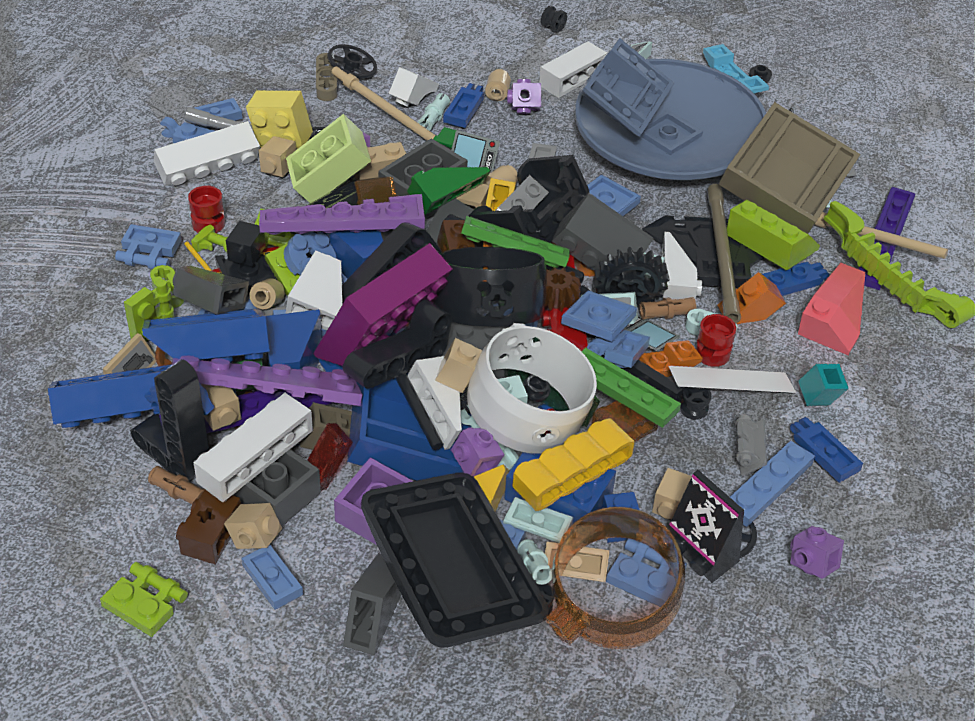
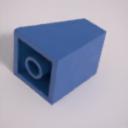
[326,230,383,279]
[266,309,322,370]

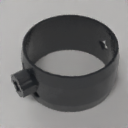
[434,247,547,327]

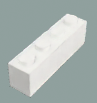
[154,121,260,186]
[193,393,313,502]

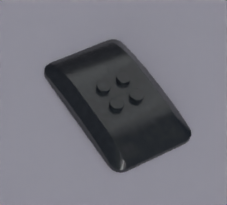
[361,472,549,648]

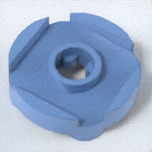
[284,231,337,275]

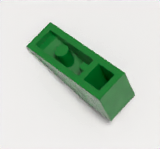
[407,167,490,215]

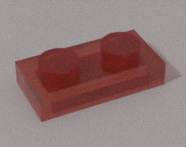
[307,423,353,490]

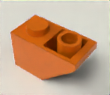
[717,272,786,324]

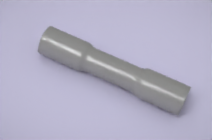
[185,107,255,135]

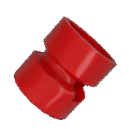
[188,186,225,233]
[695,314,737,367]

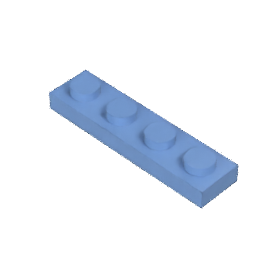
[730,441,815,527]

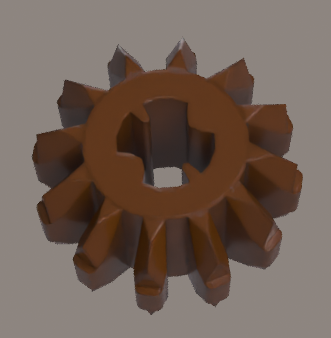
[545,266,581,312]

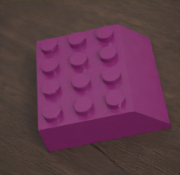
[313,243,452,366]

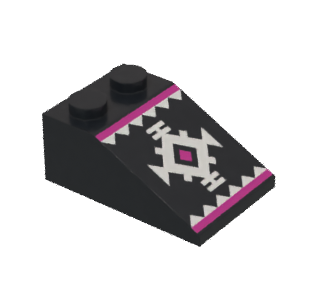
[668,470,744,583]

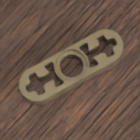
[316,53,337,101]

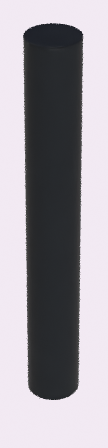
[396,373,443,450]

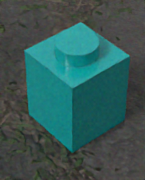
[798,364,849,406]

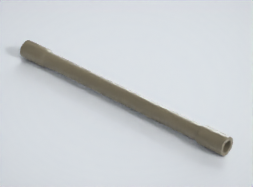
[707,184,741,324]

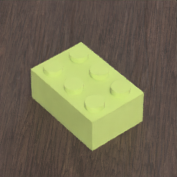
[286,114,371,203]

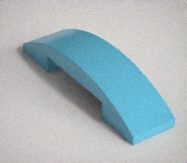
[703,44,769,93]

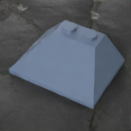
[579,38,674,137]

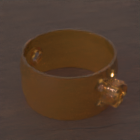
[546,507,685,649]

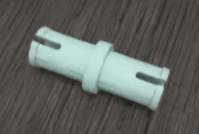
[418,93,450,131]
[517,539,553,585]

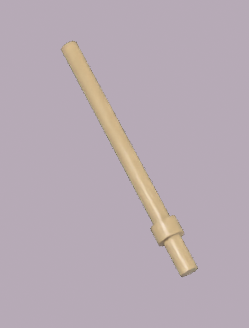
[331,66,435,141]
[815,212,948,259]

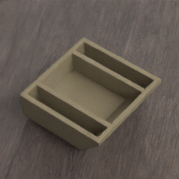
[719,102,861,234]

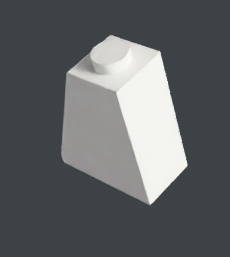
[286,250,342,330]

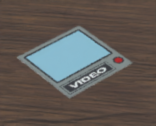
[451,130,500,173]
[621,315,680,351]

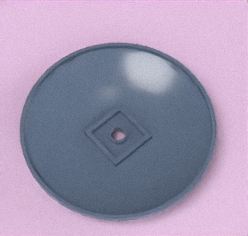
[575,59,766,180]

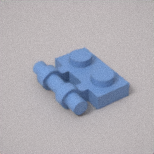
[115,224,182,269]
[587,330,650,368]
[606,538,687,609]

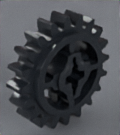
[593,247,670,306]

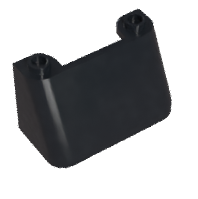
[469,155,590,243]

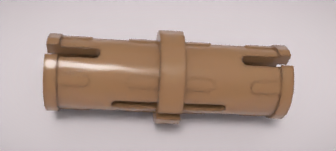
[639,297,697,320]
[148,466,205,504]

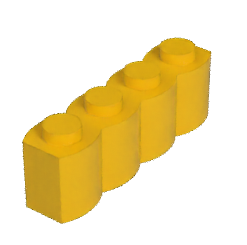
[513,418,635,511]

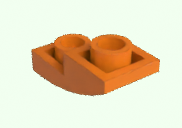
[638,340,703,377]

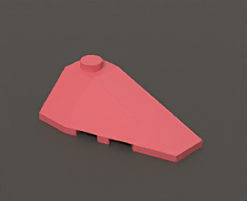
[798,263,865,356]

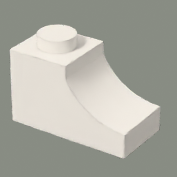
[389,67,439,107]

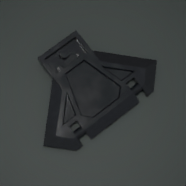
[642,215,765,288]

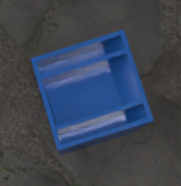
[142,308,269,361]
[347,372,472,481]

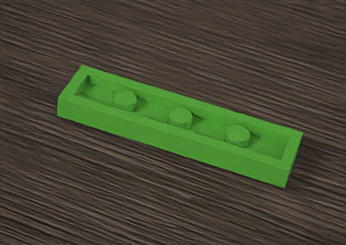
[461,216,570,267]
[581,348,681,428]

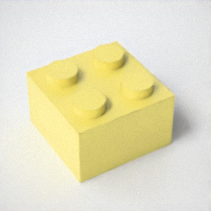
[246,90,313,149]

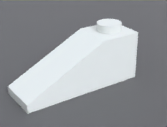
[661,232,702,300]
[407,356,462,449]

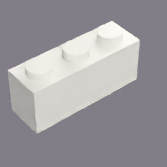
[539,41,607,98]

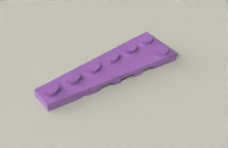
[259,194,425,234]
[172,356,362,406]

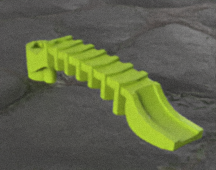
[823,201,975,328]

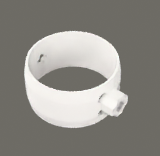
[467,323,597,454]

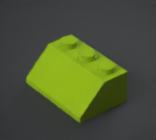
[727,200,820,270]

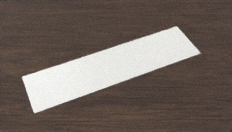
[669,366,797,393]

